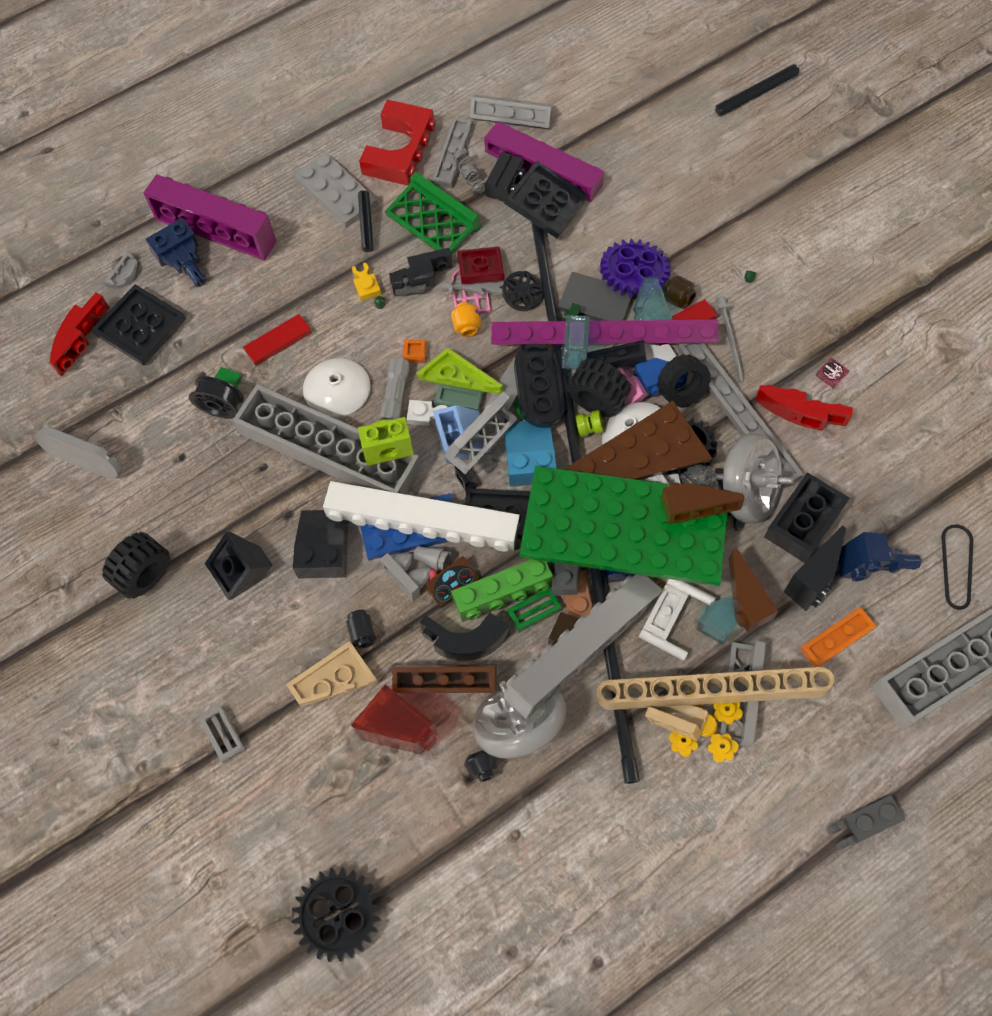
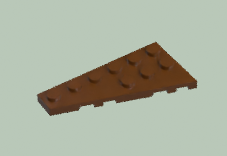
[563,401,713,480]

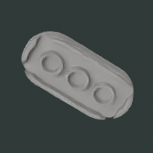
[34,427,122,478]

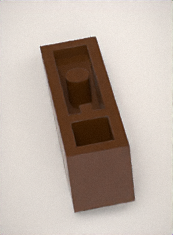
[661,483,745,525]
[728,548,778,633]

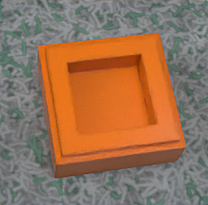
[403,339,427,363]

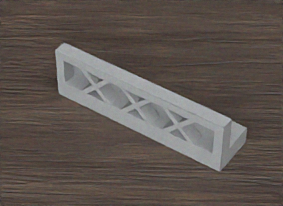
[469,95,554,128]
[444,392,517,475]
[719,641,766,747]

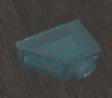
[633,277,672,320]
[561,315,590,369]
[696,597,736,645]

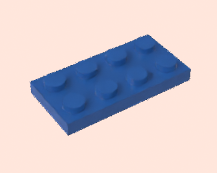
[360,493,453,561]

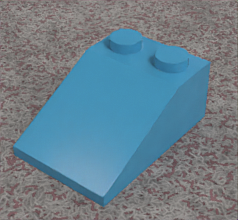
[504,421,556,487]

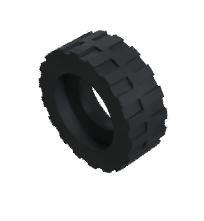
[657,354,711,408]

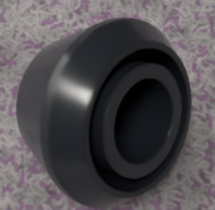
[464,750,498,782]

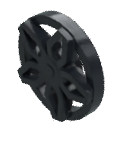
[502,271,543,311]

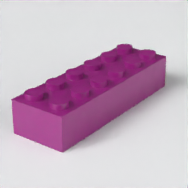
[143,174,277,261]

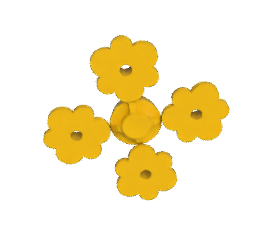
[669,690,743,763]

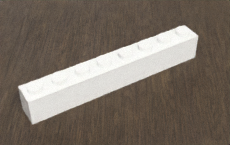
[323,481,520,552]

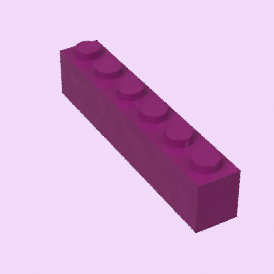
[484,121,604,202]

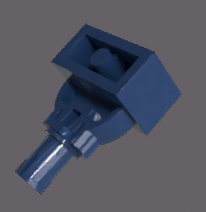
[146,217,207,287]
[838,532,921,582]

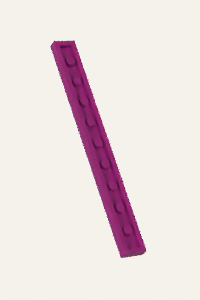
[491,319,718,345]

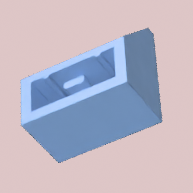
[433,405,491,464]

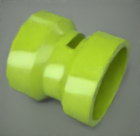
[576,410,604,437]

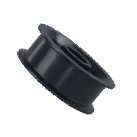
[189,376,244,419]

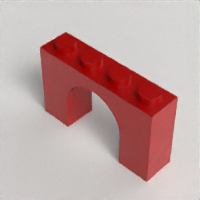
[359,99,436,186]

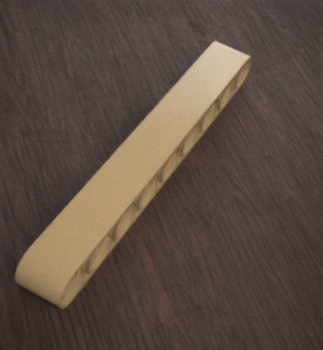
[597,667,834,710]

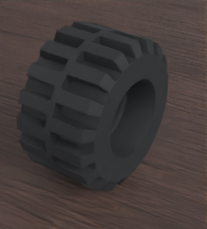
[567,359,631,418]
[102,532,170,599]

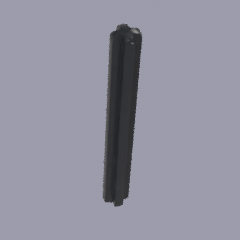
[715,64,800,116]

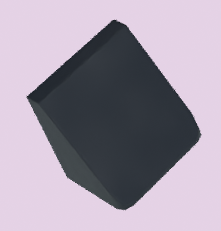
[454,466,481,492]

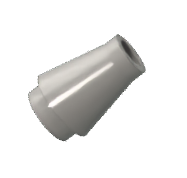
[414,546,452,572]

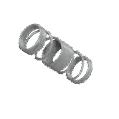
[453,148,485,195]

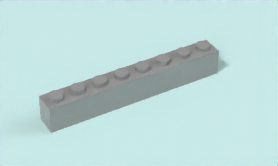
[503,574,663,719]

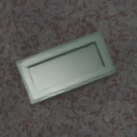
[434,384,484,411]

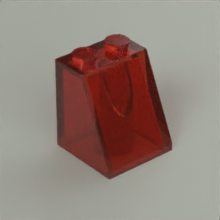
[351,684,438,755]

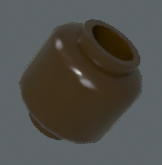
[662,275,697,308]

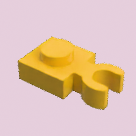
[352,263,381,301]

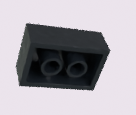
[764,472,850,563]

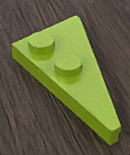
[417,348,504,395]

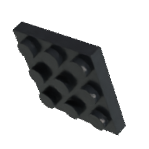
[504,161,589,239]
[91,284,186,366]

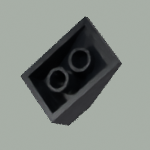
[293,510,349,579]
[783,525,846,611]

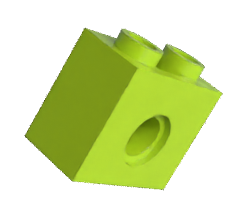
[358,417,414,466]

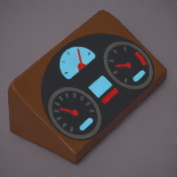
[425,556,479,608]

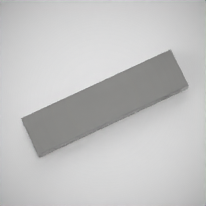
[431,117,473,188]

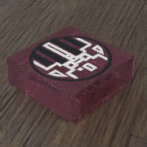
[815,357,849,389]

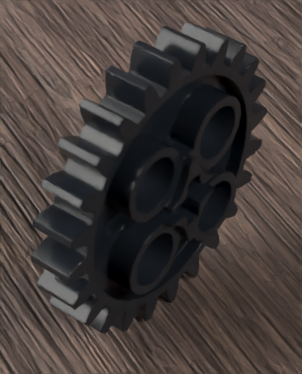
[291,868,382,963]

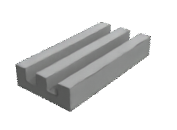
[199,705,246,764]

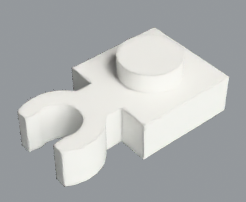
[406,400,447,426]

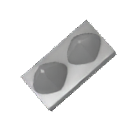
[380,553,431,602]

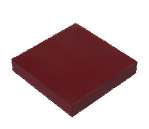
[457,247,505,285]

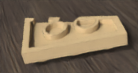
[286,641,378,707]

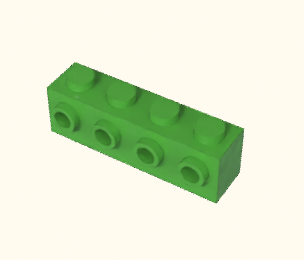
[451,559,553,622]

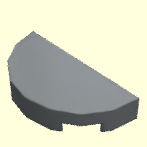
[104,251,139,289]

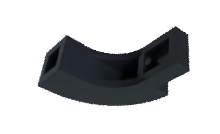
[420,612,510,661]

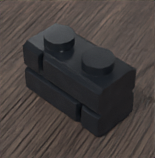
[485,152,526,202]

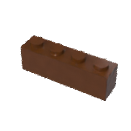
[392,664,497,693]

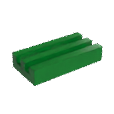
[507,588,562,633]

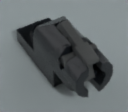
[389,248,453,296]

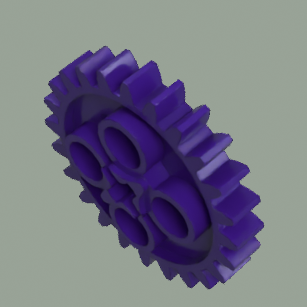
[600,239,671,299]

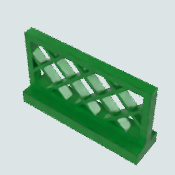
[385,172,482,255]

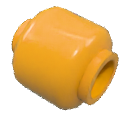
[451,302,482,337]

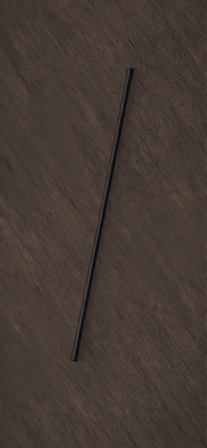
[531,222,640,784]

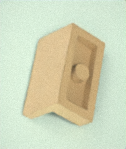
[645,694,709,741]

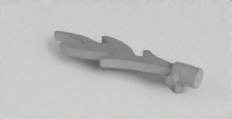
[442,279,515,297]

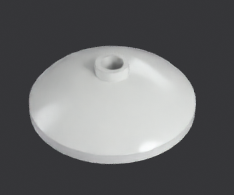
[303,358,371,419]
[602,402,660,444]

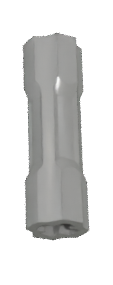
[379,357,410,420]

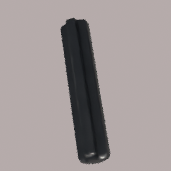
[358,190,374,252]

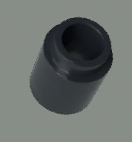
[346,609,376,649]

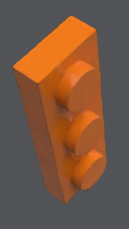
[799,607,877,667]

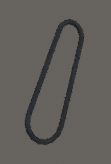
[941,524,974,610]

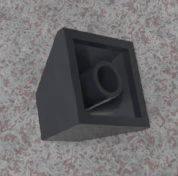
[205,531,273,600]

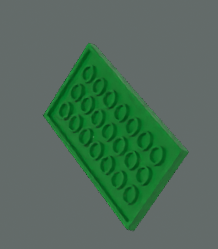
[520,466,727,586]

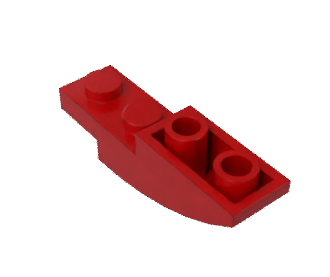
[50,292,110,376]
[755,385,853,431]

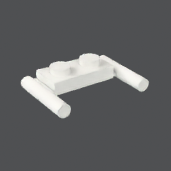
[639,579,716,661]

